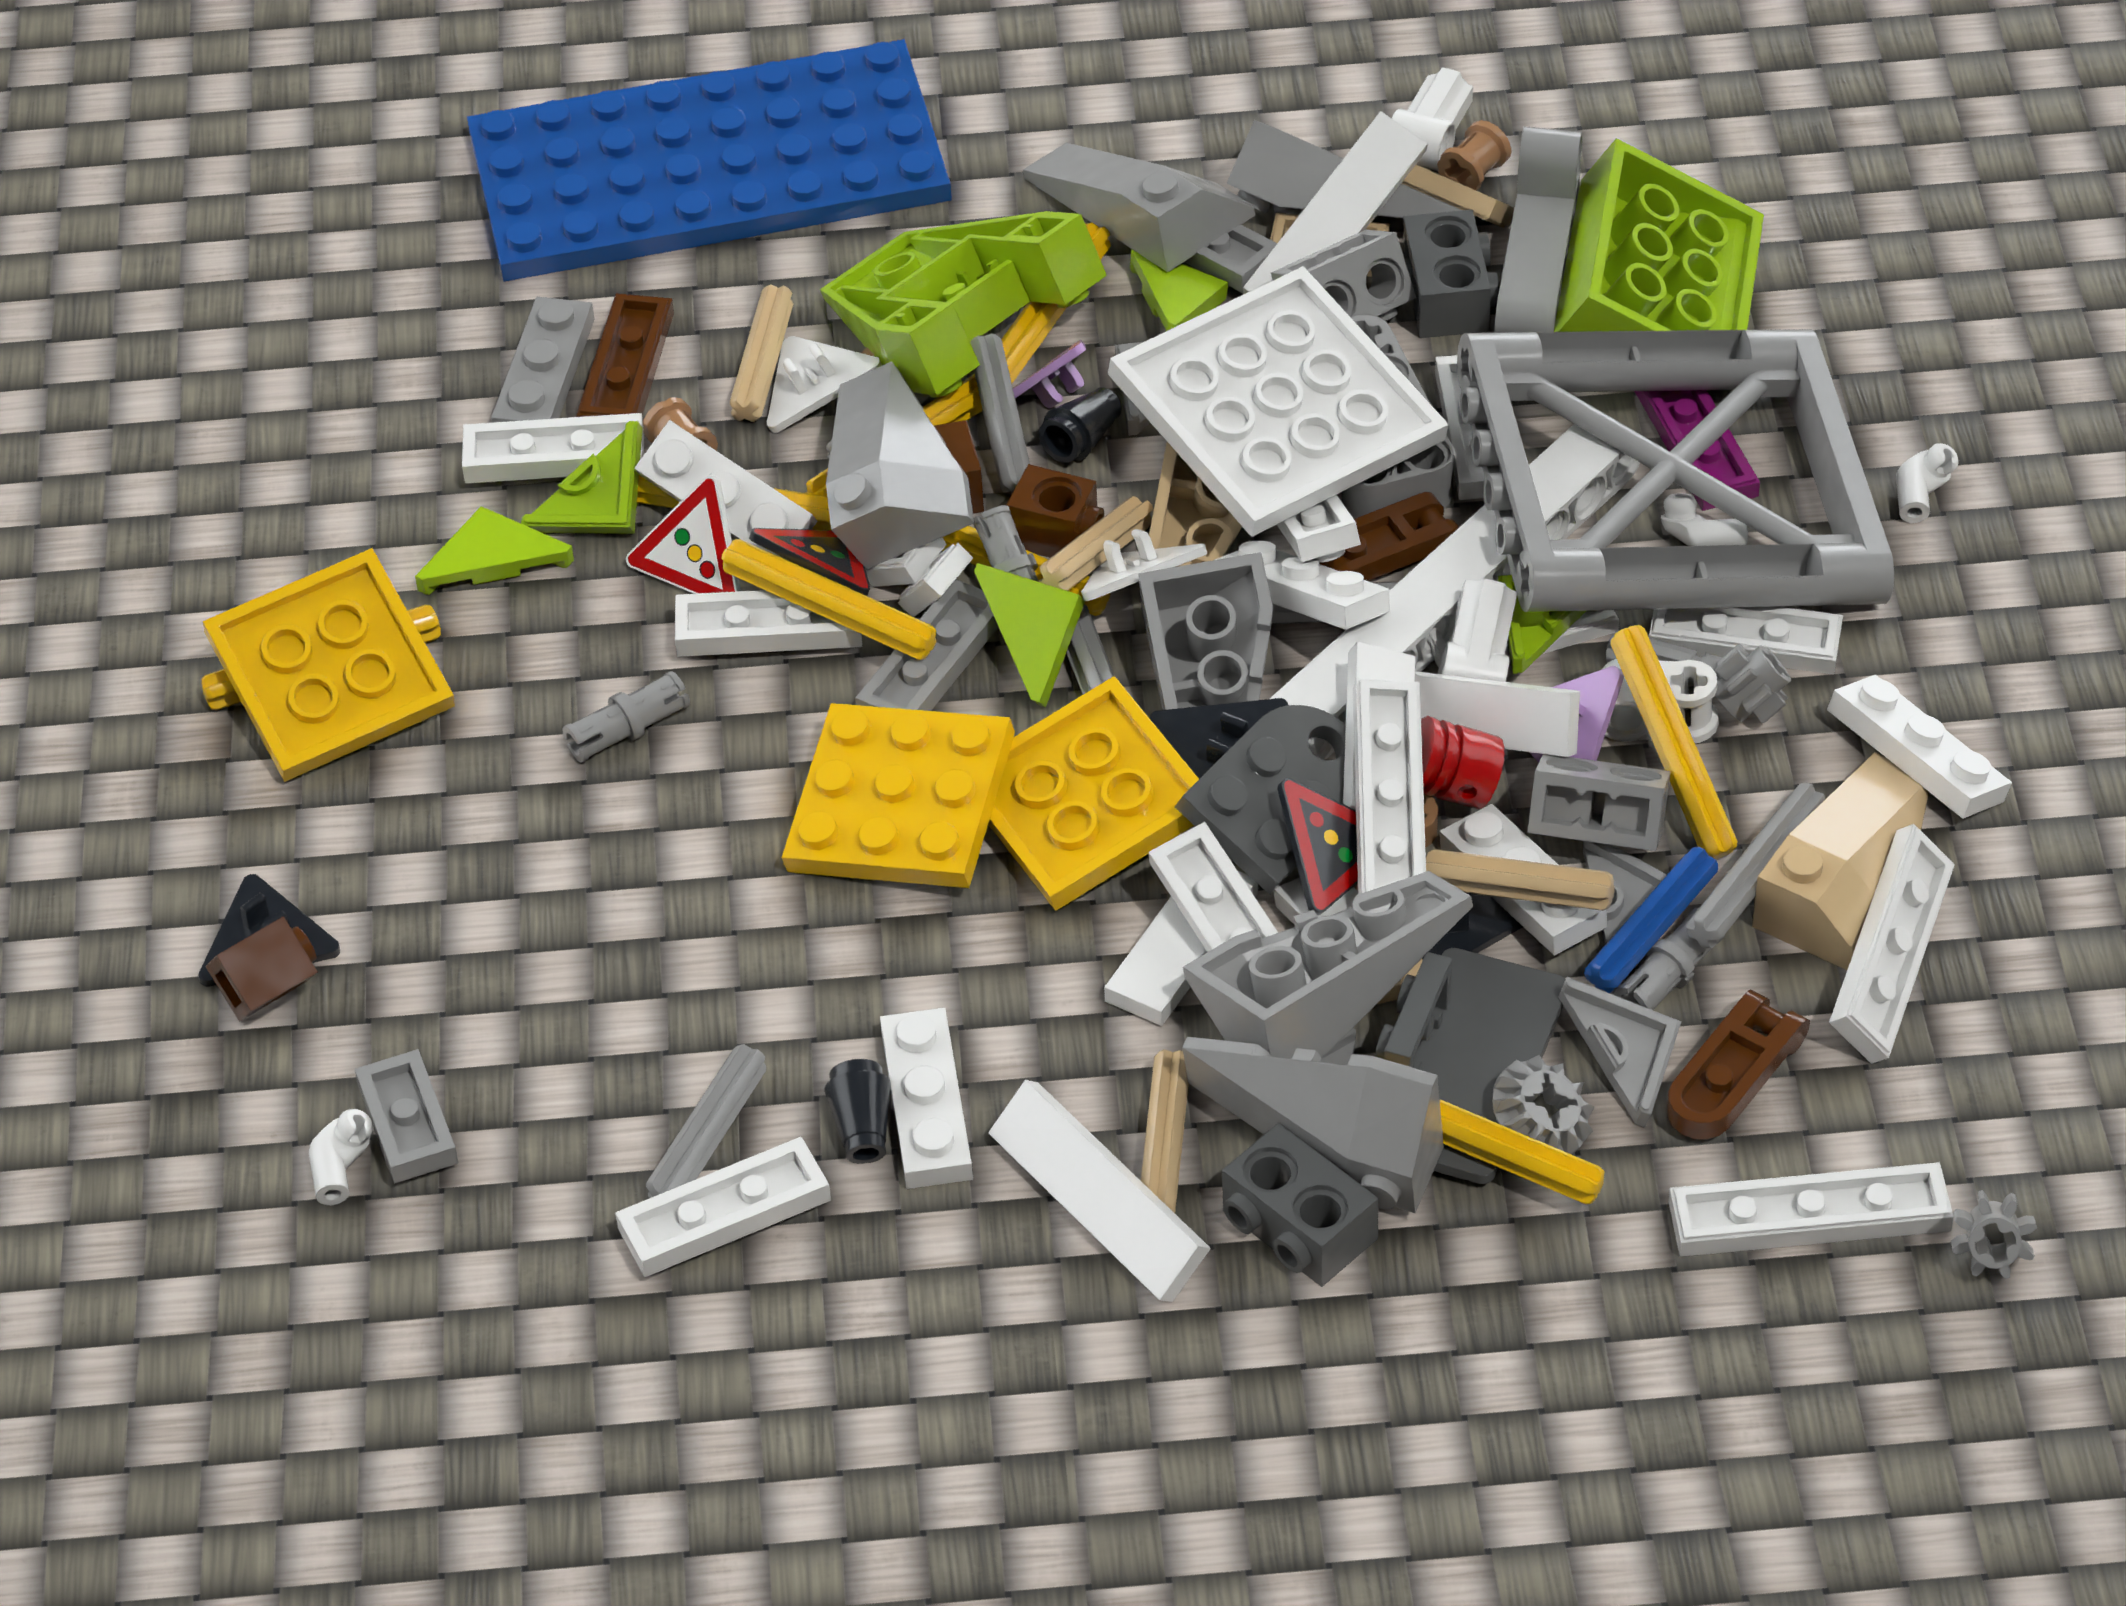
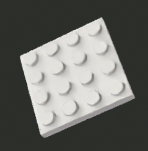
[1108,266,1449,537]

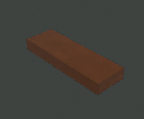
[576,293,674,417]

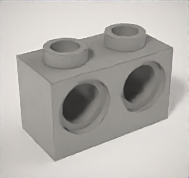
[1271,229,1416,321]
[1527,754,1671,851]

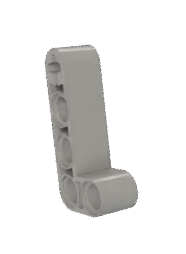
[1494,126,1582,333]
[1342,314,1454,519]

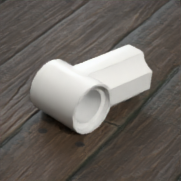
[1392,68,1473,172]
[1438,578,1517,682]

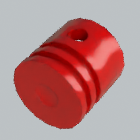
[1421,716,1504,810]

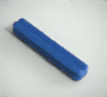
[1584,847,1718,993]

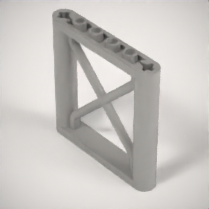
[1457,329,1894,612]

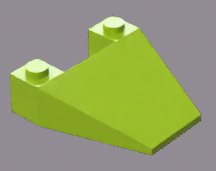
[820,211,1107,398]

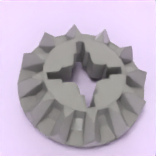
[1492,1055,1594,1155]

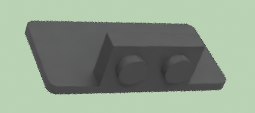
[1375,948,1565,1184]

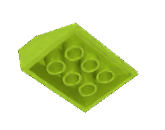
[1554,138,1764,332]

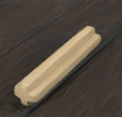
[730,284,793,422]
[1039,496,1154,591]
[1426,849,1615,911]
[1141,1049,1189,1213]

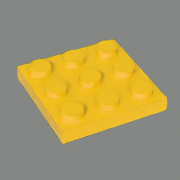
[203,548,455,782]
[988,676,1199,911]
[781,703,1015,888]

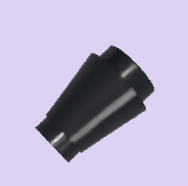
[1039,387,1122,463]
[824,1059,891,1164]

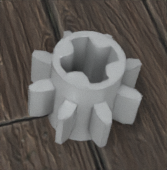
[1715,644,1791,723]
[1951,1190,2037,1279]

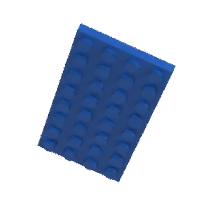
[467,39,952,282]

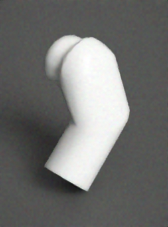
[1896,443,1958,523]
[1661,493,1748,546]
[309,1109,373,1205]

